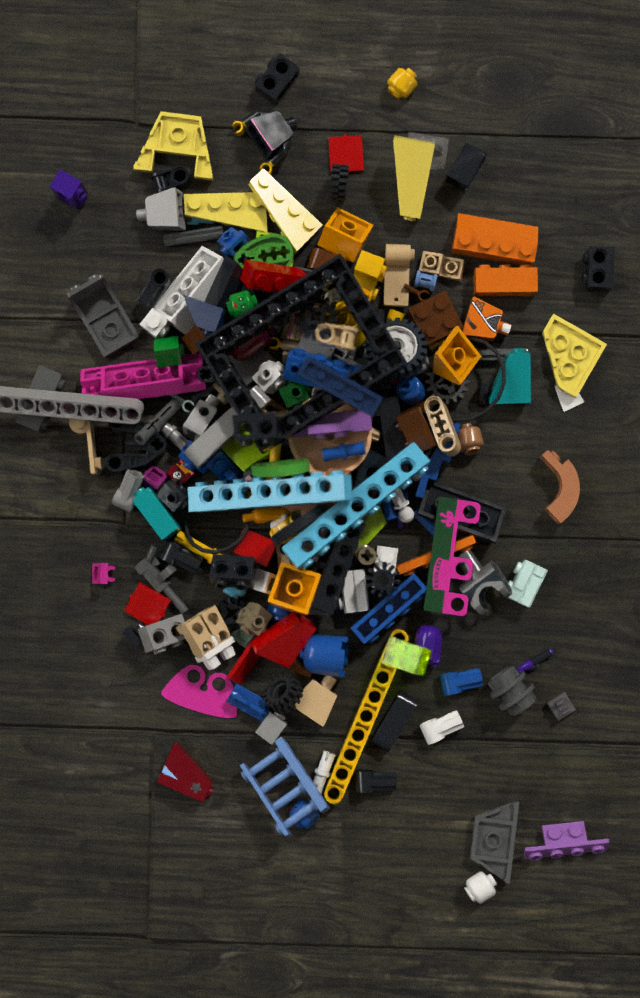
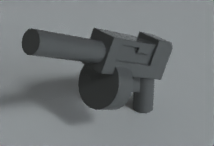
[135,544,188,614]

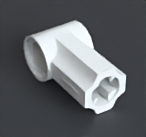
[419,710,464,745]

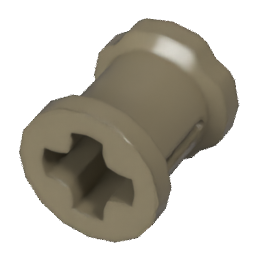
[355,544,377,565]

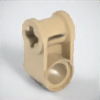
[316,323,358,351]

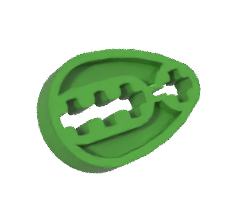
[233,234,293,269]
[251,458,310,477]

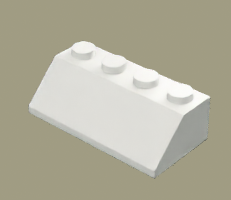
[154,246,224,335]

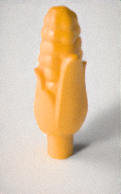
[242,506,291,524]

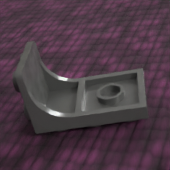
[66,274,140,358]

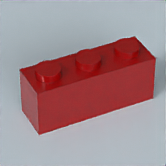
[240,259,307,293]

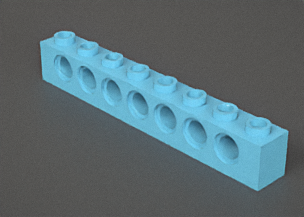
[282,442,430,570]
[188,470,352,513]

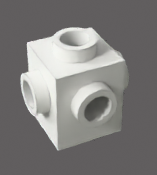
[252,360,286,395]

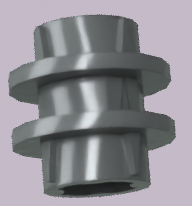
[488,666,536,716]

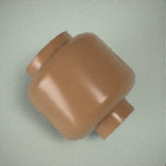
[457,423,484,455]

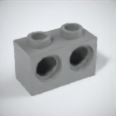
[138,614,185,654]

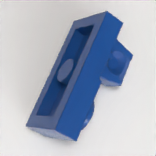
[204,449,244,484]

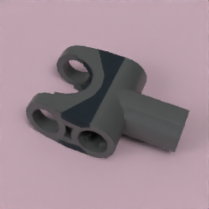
[458,550,512,615]

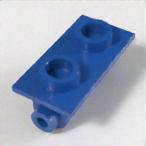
[227,683,270,722]

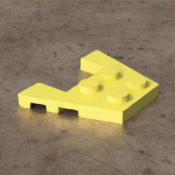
[133,111,213,181]

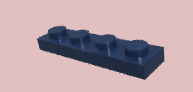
[297,356,383,418]

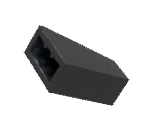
[204,257,243,321]

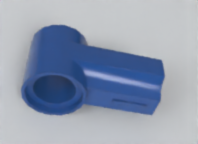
[439,668,483,696]

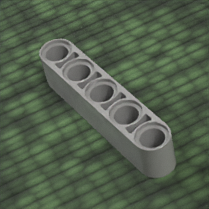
[184,385,271,468]

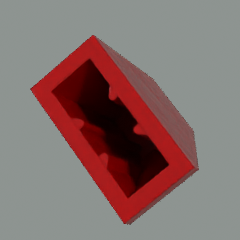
[250,612,316,668]

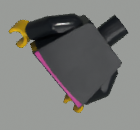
[232,110,297,175]

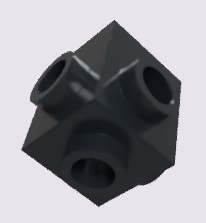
[156,478,189,512]

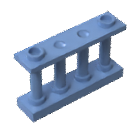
[240,737,331,838]

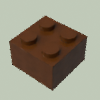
[407,290,464,348]

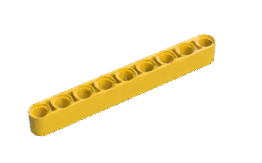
[324,629,409,804]

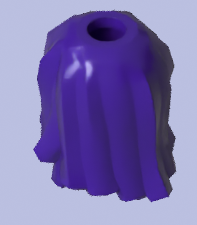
[411,625,442,668]

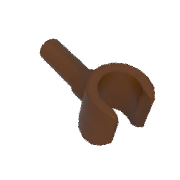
[403,283,430,303]

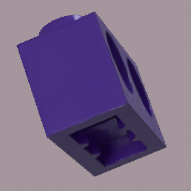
[49,169,88,210]

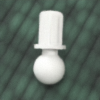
[392,489,414,523]

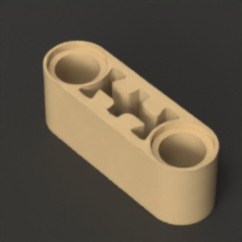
[424,396,461,456]

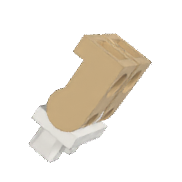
[176,605,235,670]

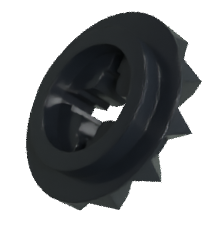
[217,597,246,630]

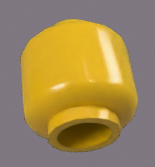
[387,68,417,99]

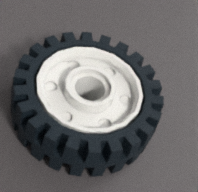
[365,318,427,381]

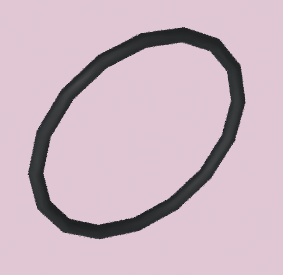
[184,490,251,554]

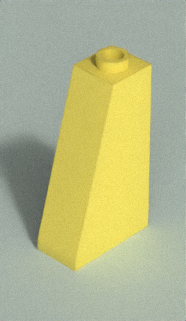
[393,135,435,221]

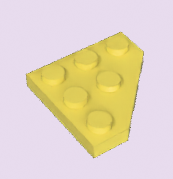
[542,314,607,398]

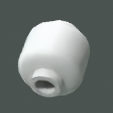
[464,871,497,904]

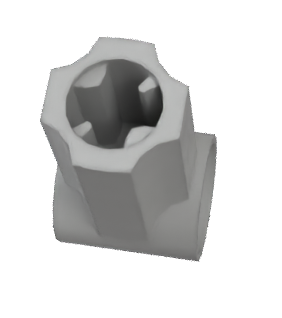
[111,469,144,513]

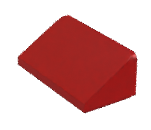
[227,643,260,684]

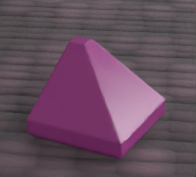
[141,464,169,490]

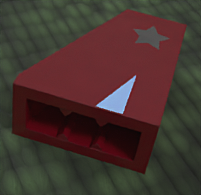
[157,741,214,802]

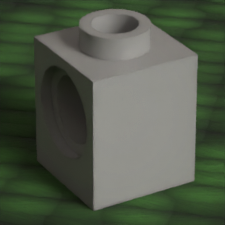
[255,711,287,745]

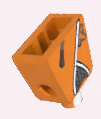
[462,297,512,342]

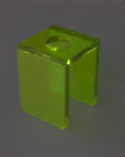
[381,636,432,676]

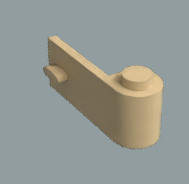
[384,244,415,307]
[69,419,102,475]

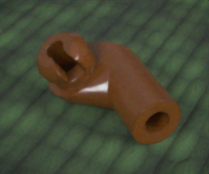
[290,653,312,678]

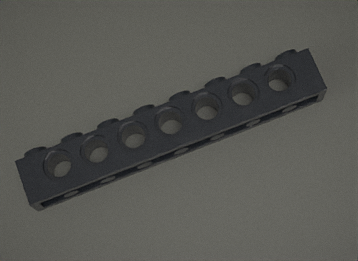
[310,449,388,615]

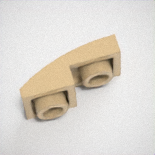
[419,251,465,281]

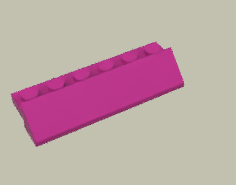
[80,353,206,406]

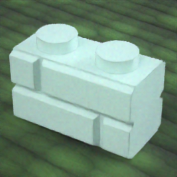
[508,559,548,608]

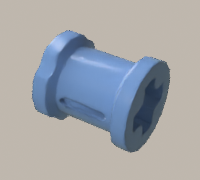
[413,270,438,292]

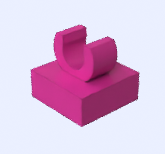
[92,563,115,584]

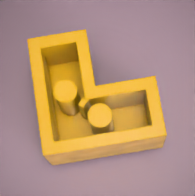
[353,250,387,301]

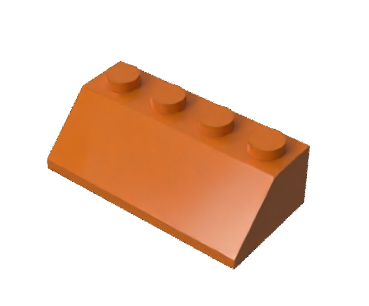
[451,213,538,265]

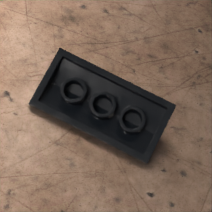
[417,480,506,544]

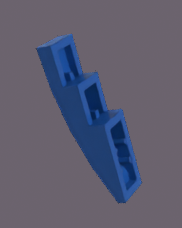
[414,422,461,499]

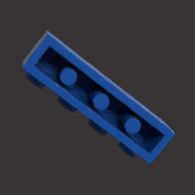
[283,348,364,389]
[350,573,426,644]

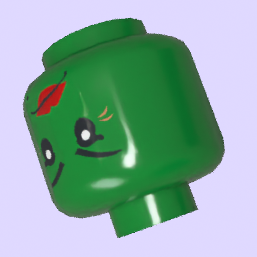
[226,290,258,318]

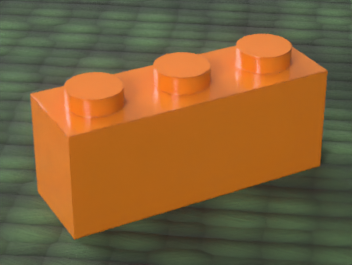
[474,264,538,296]

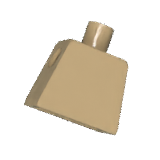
[295,675,337,726]

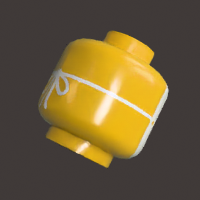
[269,513,300,544]

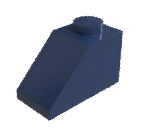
[185,296,230,335]

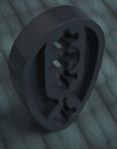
[270,503,326,547]

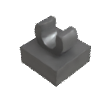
[546,691,576,721]

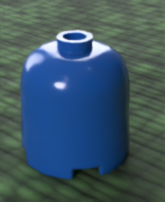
[300,635,349,678]

